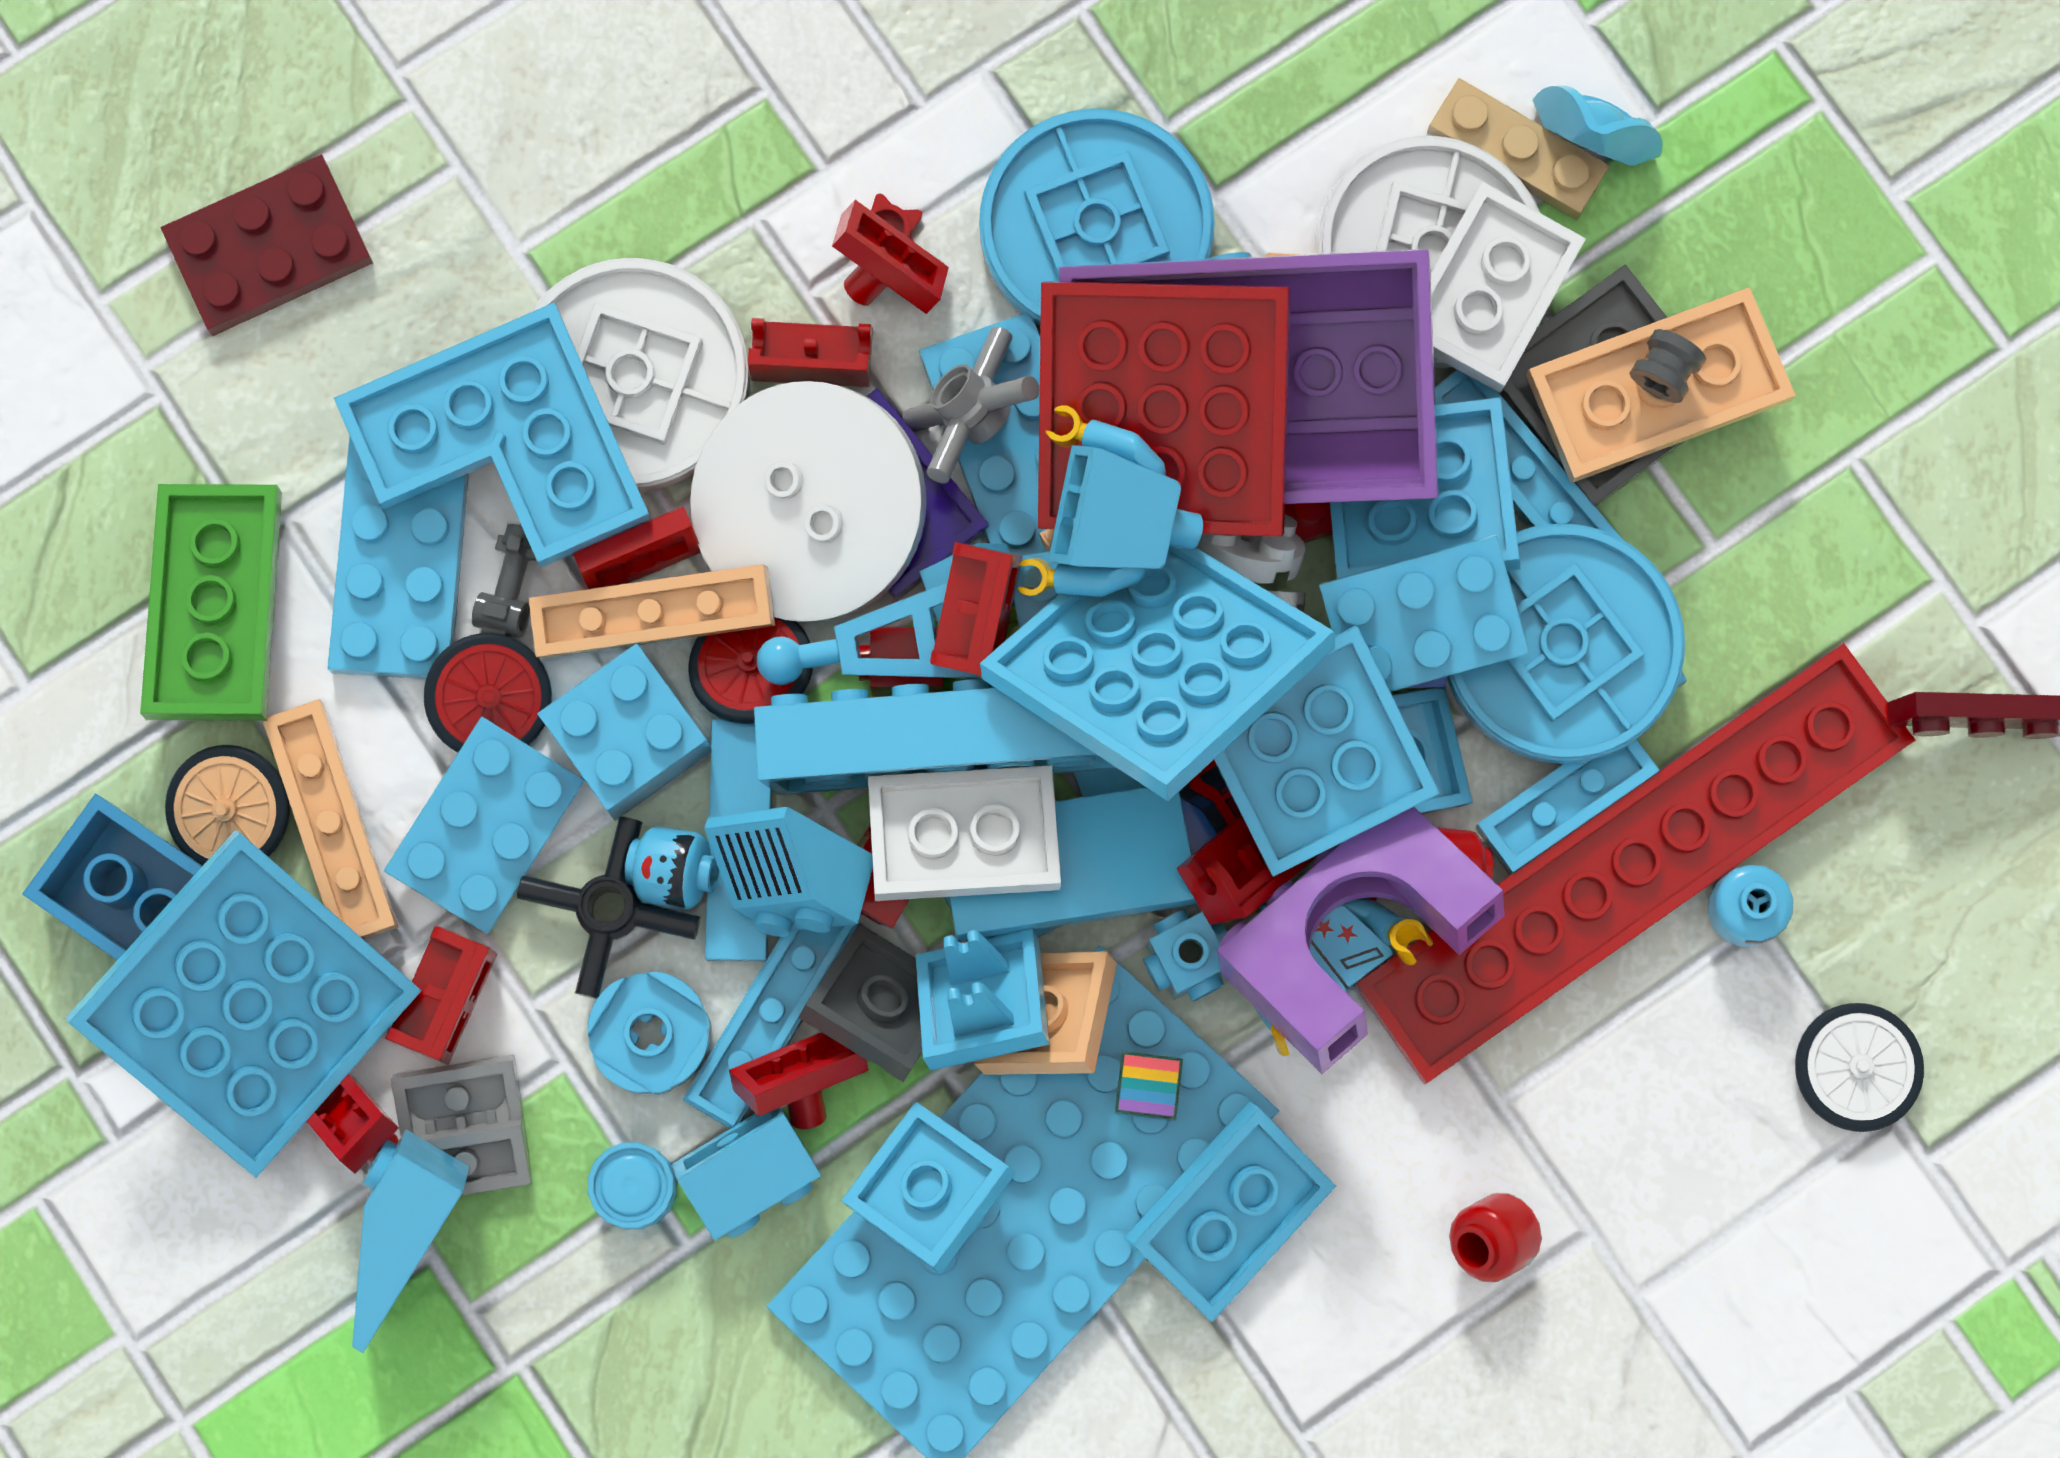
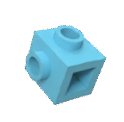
[1143,909,1227,1002]

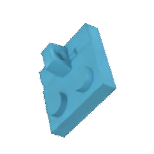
[841,1101,1015,1274]

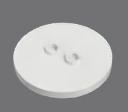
[1314,136,1540,368]
[530,258,750,492]
[690,381,926,622]

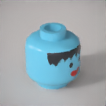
[625,826,719,910]
[1707,865,1793,947]

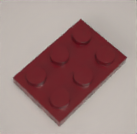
[160,154,373,336]

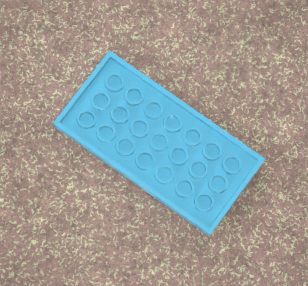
[766,945,1280,1458]

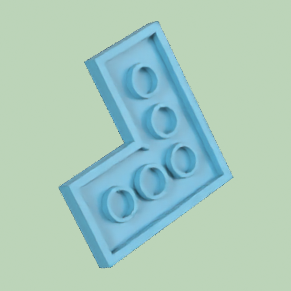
[334,302,652,568]

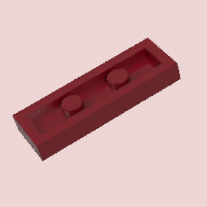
[1888,692,2060,739]

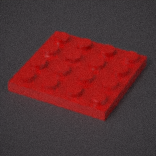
[1038,281,1290,537]

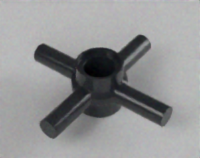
[517,816,700,999]

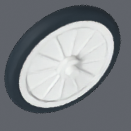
[1795,1003,1924,1132]

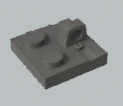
[798,924,922,1082]

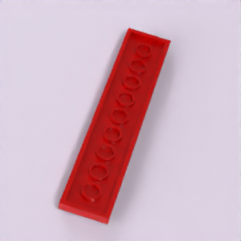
[1354,643,1916,1085]

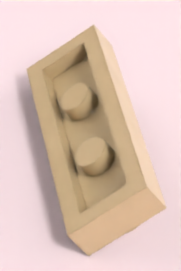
[1427,78,1610,220]

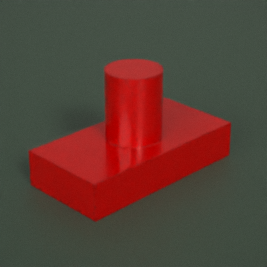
[832,199,949,314]
[573,506,701,589]
[729,1032,869,1129]
[306,1073,399,1174]

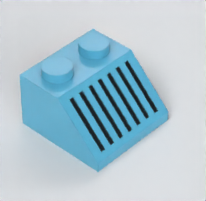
[704,807,873,937]

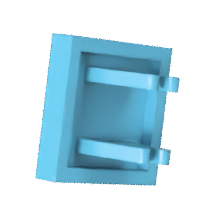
[916,928,1049,1071]

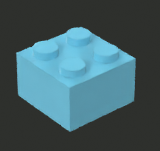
[537,643,711,821]

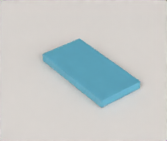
[949,787,1197,941]

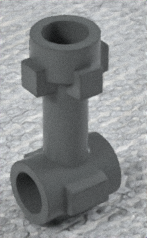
[472,524,537,638]

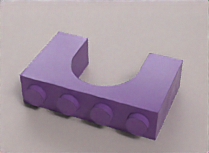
[1216,807,1504,1074]

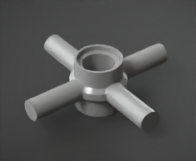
[903,327,1040,483]

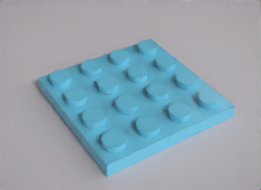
[980,545,1335,801]
[65,830,422,1178]

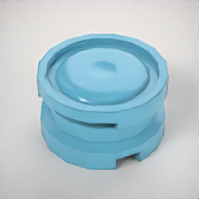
[588,1142,677,1230]

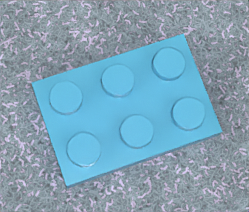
[1319,534,1530,692]
[383,716,585,935]
[1124,1101,1336,1322]

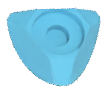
[1532,85,1662,166]

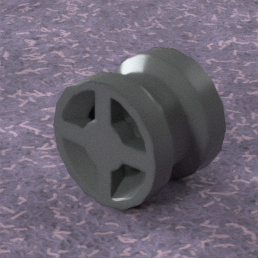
[1629,329,1706,403]

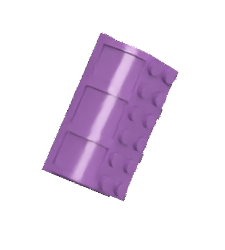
[1059,249,1439,504]

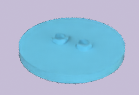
[979,109,1215,326]
[1446,523,1685,764]

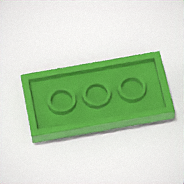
[140,484,282,721]

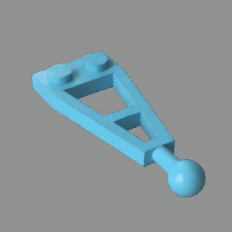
[757,551,1059,685]

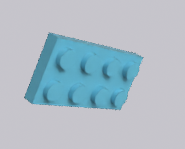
[327,436,469,679]

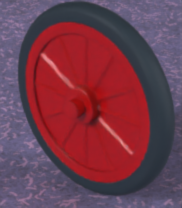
[688,617,813,724]
[424,633,552,753]

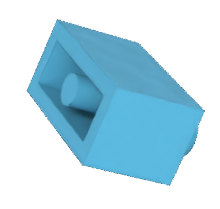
[671,1108,821,1241]

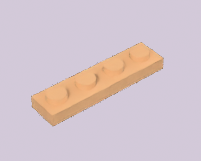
[529,564,775,659]
[263,699,399,940]

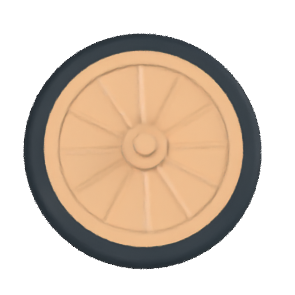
[165,745,290,866]

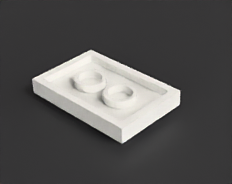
[1431,181,1586,393]
[868,766,1061,901]

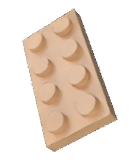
[1526,287,1796,483]

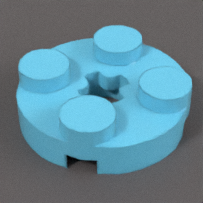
[588,972,711,1094]

